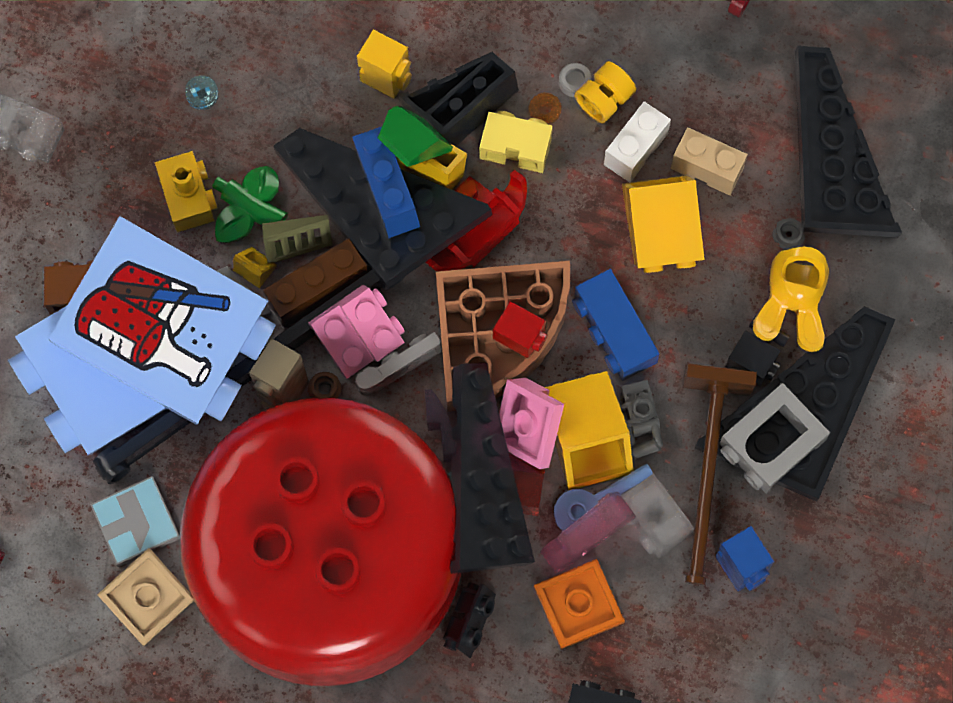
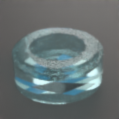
[185,75,219,110]

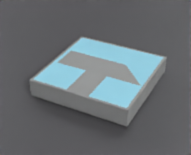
[90,476,180,567]

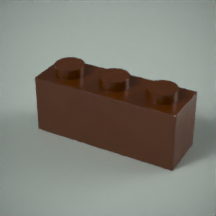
[263,238,368,328]

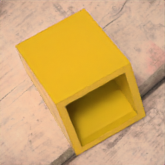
[622,175,704,273]
[545,371,634,491]

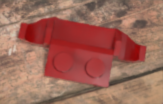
[425,170,527,272]

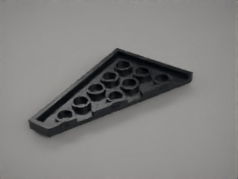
[273,128,492,289]
[695,306,896,502]

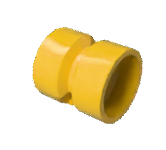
[574,61,636,124]

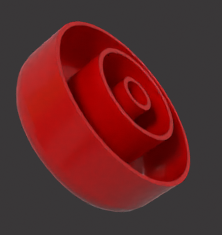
[180,398,461,686]

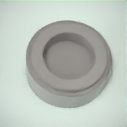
[559,63,591,97]

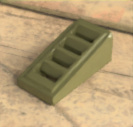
[262,215,333,263]

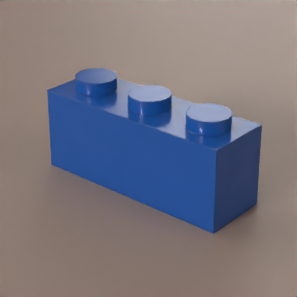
[352,126,420,238]
[572,269,660,381]

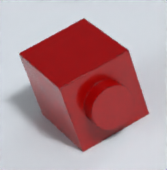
[493,301,548,358]

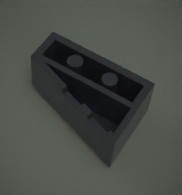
[399,52,519,146]

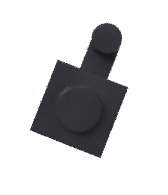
[725,315,790,387]

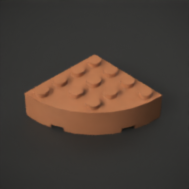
[436,261,570,412]

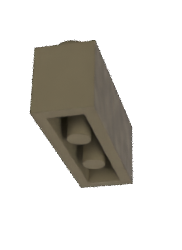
[249,338,309,410]

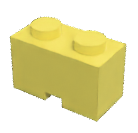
[479,111,553,173]

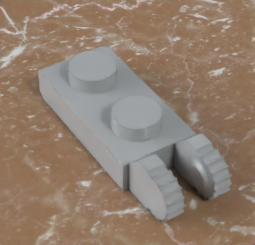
[355,332,442,396]

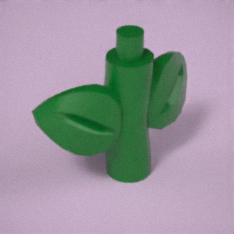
[212,166,288,243]

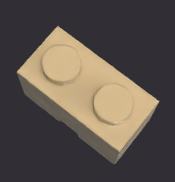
[671,127,748,196]

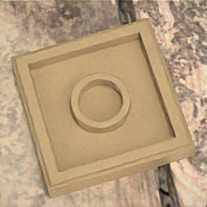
[97,548,194,646]

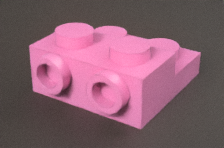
[308,285,405,379]
[499,378,564,469]

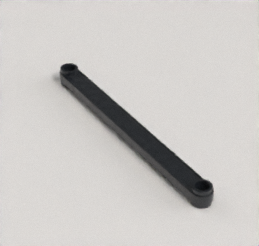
[93,267,404,484]

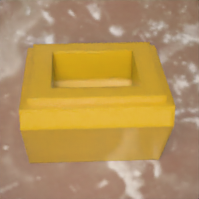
[233,247,277,289]

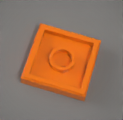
[534,559,625,650]

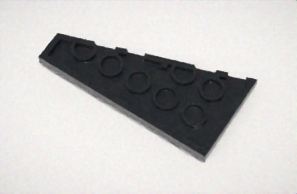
[795,45,902,238]
[450,363,535,574]

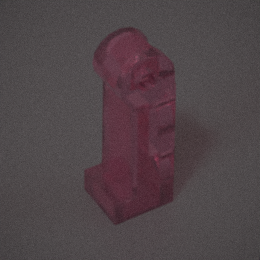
[540,492,636,573]

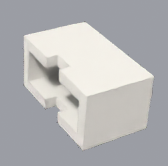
[604,101,671,183]

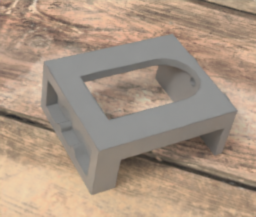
[720,383,830,494]

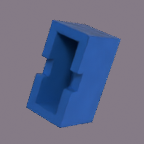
[716,526,774,592]

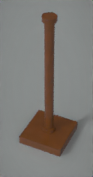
[682,363,757,585]

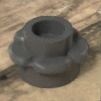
[772,218,805,250]

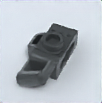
[620,380,663,458]

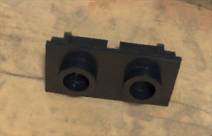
[443,582,496,658]

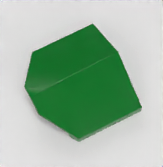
[378,106,453,167]

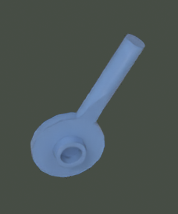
[554,463,654,537]

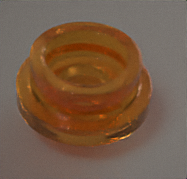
[529,93,561,125]

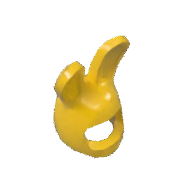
[753,246,829,352]

